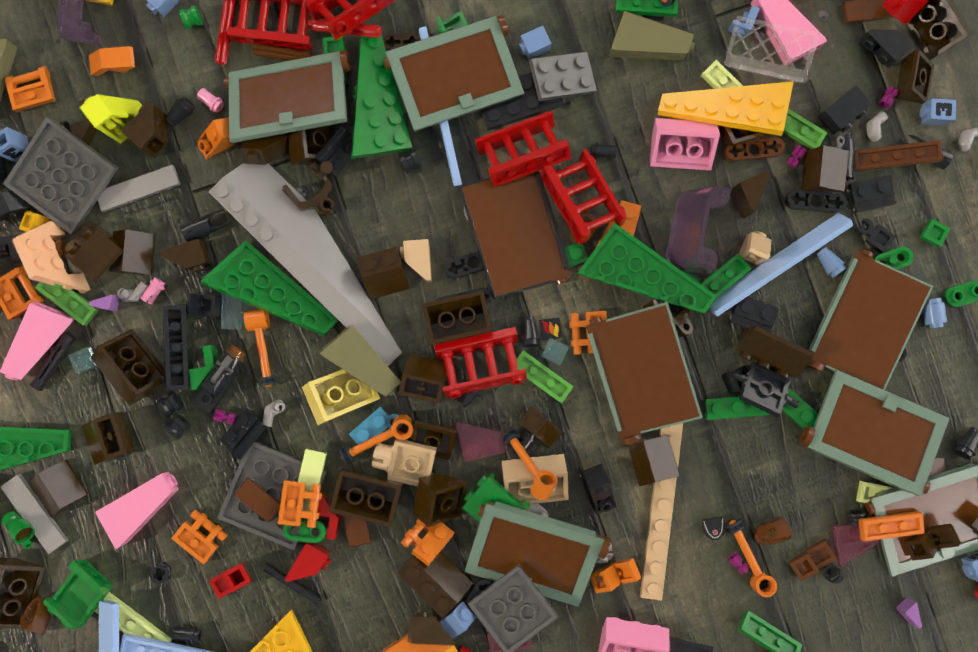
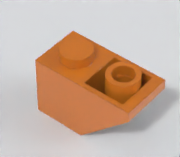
[197,117,236,159]

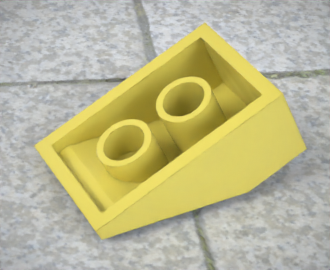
[302,369,380,425]

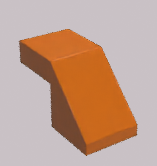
[89,46,135,76]
[590,558,641,593]

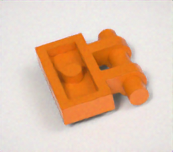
[569,311,607,355]
[278,480,322,528]
[171,509,228,564]
[401,519,455,566]

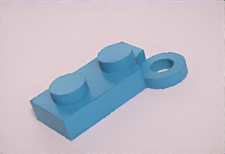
[349,407,402,444]

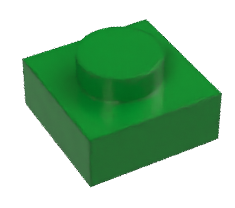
[322,36,345,54]
[919,219,951,248]
[564,244,588,268]

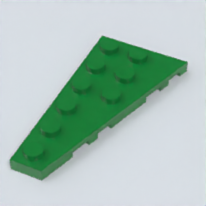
[351,35,412,159]
[577,223,717,314]
[201,240,339,336]
[0,427,72,470]

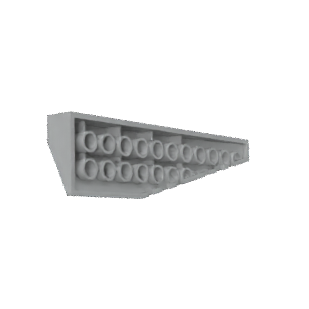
[209,163,402,367]

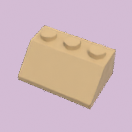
[502,454,569,504]

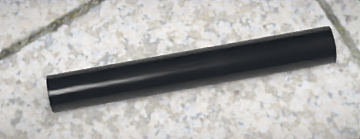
[263,564,320,604]

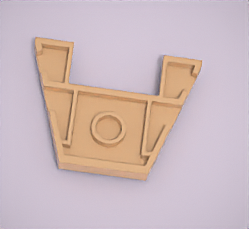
[12,221,91,294]

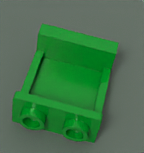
[463,472,531,523]
[43,559,114,629]

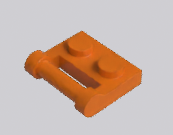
[5,66,56,112]
[0,266,45,320]

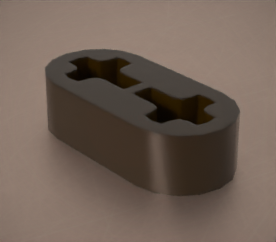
[383,33,421,51]

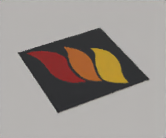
[539,317,562,340]

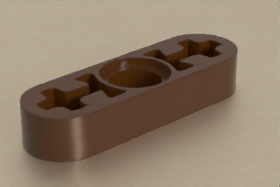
[723,137,785,162]

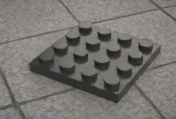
[3,117,118,234]
[217,441,328,550]

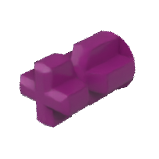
[879,86,899,109]
[787,146,807,168]
[213,409,237,425]
[728,552,750,575]

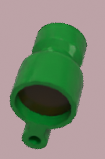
[2,511,35,549]

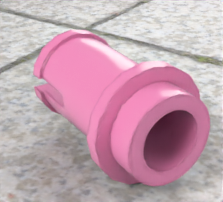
[196,88,224,113]
[140,277,165,305]

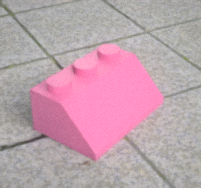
[650,118,720,170]
[598,617,670,652]

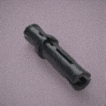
[30,332,76,391]

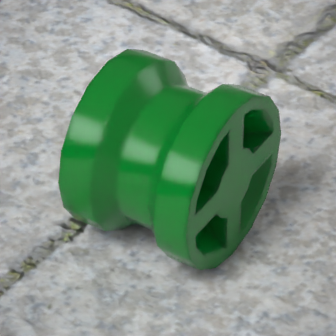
[179,5,203,30]

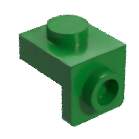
[436,11,469,34]

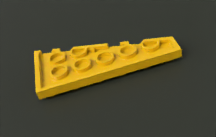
[658,81,794,136]

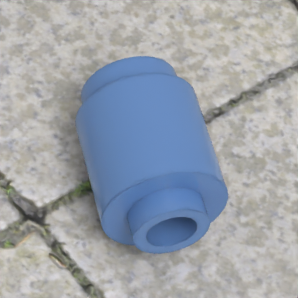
[922,298,948,329]

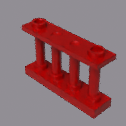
[227,0,313,51]
[304,0,395,41]
[475,111,571,187]
[541,149,627,245]
[434,327,527,399]

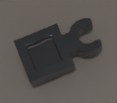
[855,219,896,254]

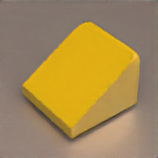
[19,210,50,232]

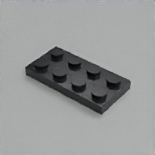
[480,72,564,131]

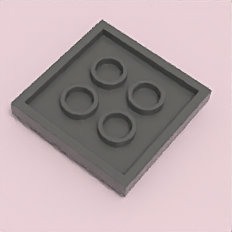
[468,564,558,652]

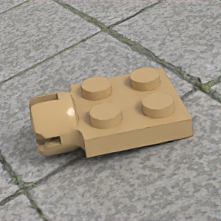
[372,438,437,486]

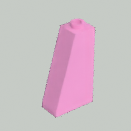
[751,0,827,66]
[0,301,75,380]
[95,472,179,549]

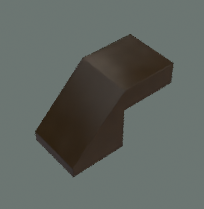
[70,99,98,146]
[904,524,961,561]

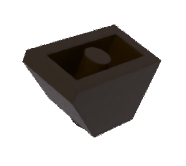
[241,134,289,165]
[159,239,212,273]
[518,405,563,448]
[408,611,454,645]

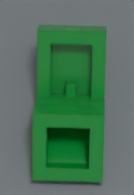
[189,345,219,390]

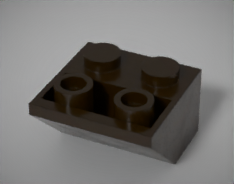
[122,101,169,158]
[398,354,447,404]
[82,412,135,465]

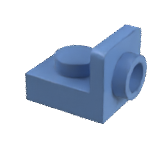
[728,5,760,38]

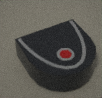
[701,517,725,540]

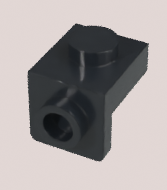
[186,293,221,317]

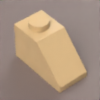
[739,231,772,265]
[400,239,432,283]

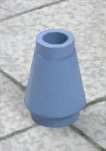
[816,247,847,278]

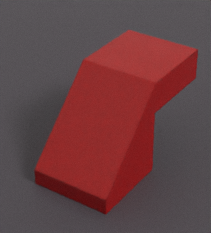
[317,491,341,540]
[209,562,252,599]

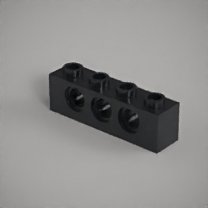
[162,305,189,390]

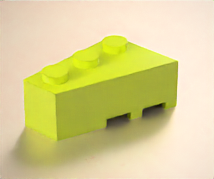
[80,94,142,144]

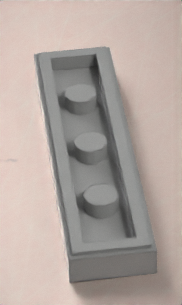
[98,165,181,212]
[1,474,69,554]

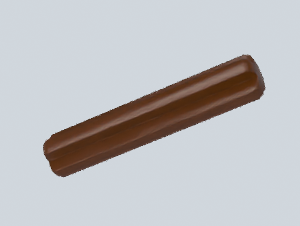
[253,43,313,61]

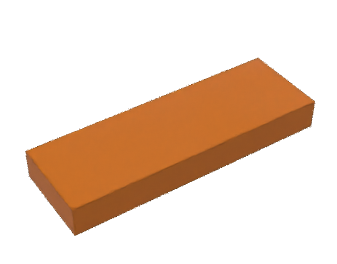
[858,511,925,541]

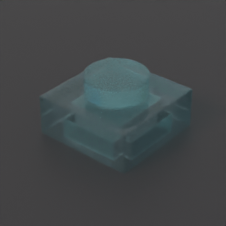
[541,338,569,366]
[68,347,97,374]

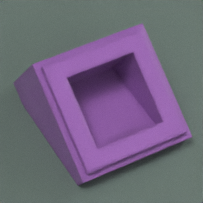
[89,295,120,312]
[896,598,922,629]

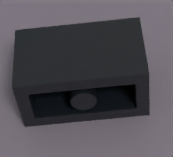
[818,85,872,135]

